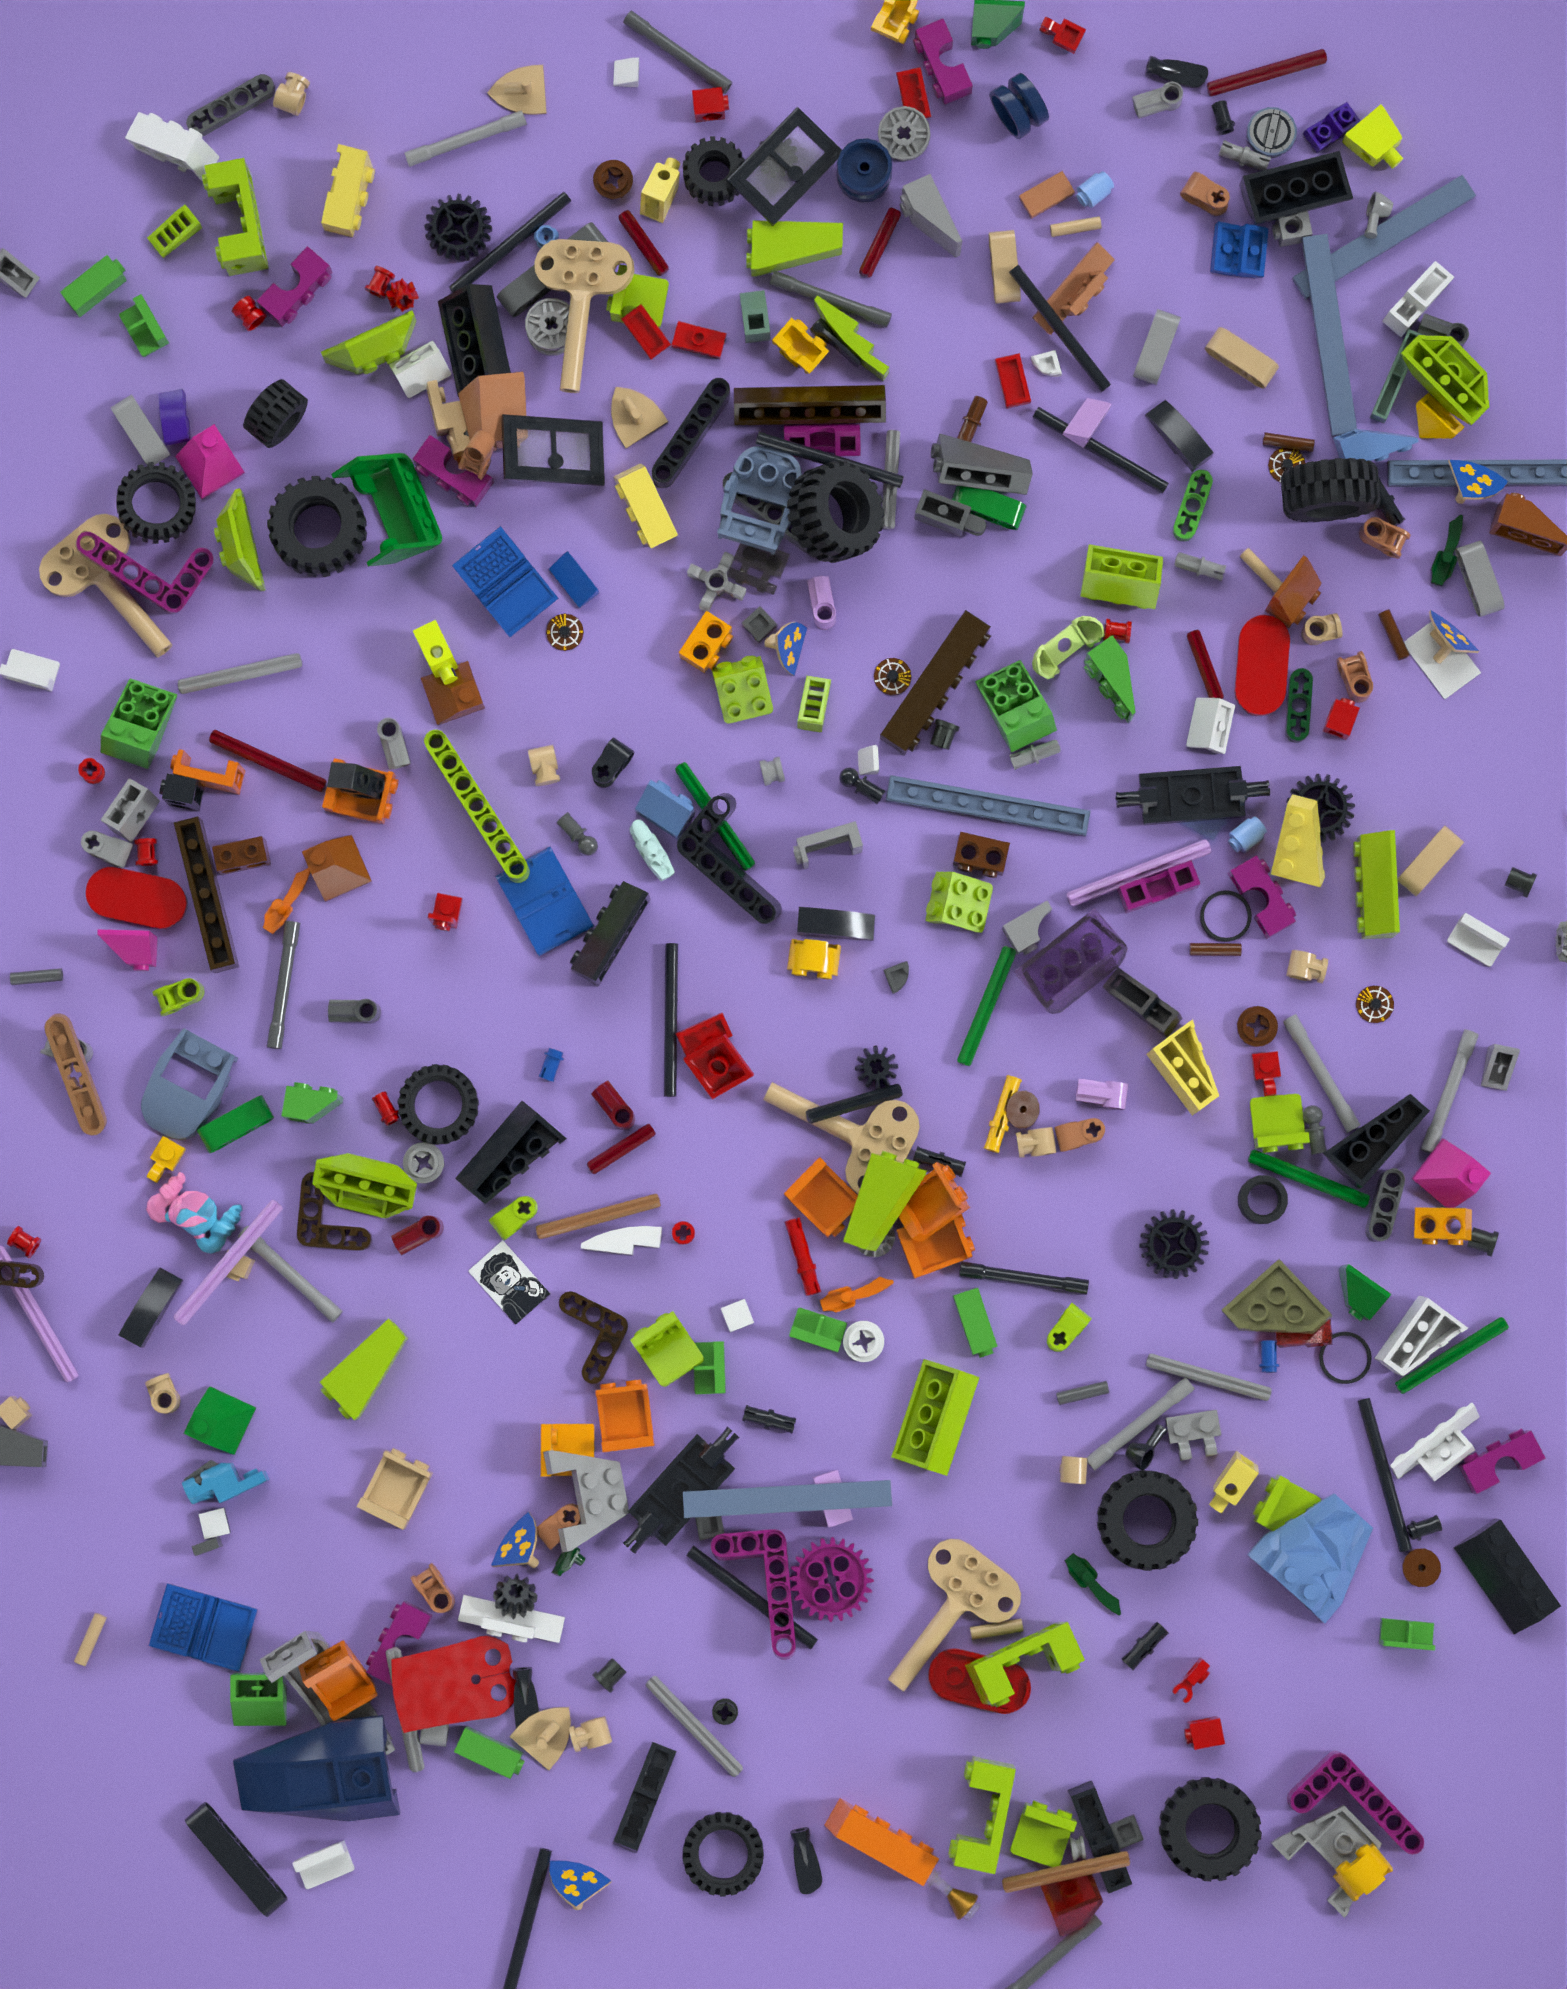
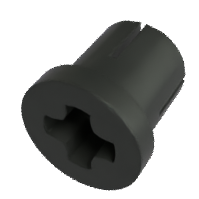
[930,719,960,750]
[1504,867,1537,898]
[1467,1227,1499,1257]
[592,1658,627,1693]
[712,1698,738,1725]

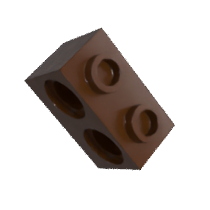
[953,832,1010,878]
[212,836,271,876]

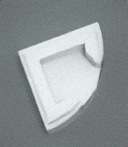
[1031,350,1062,377]

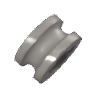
[1069,1836,1086,1861]

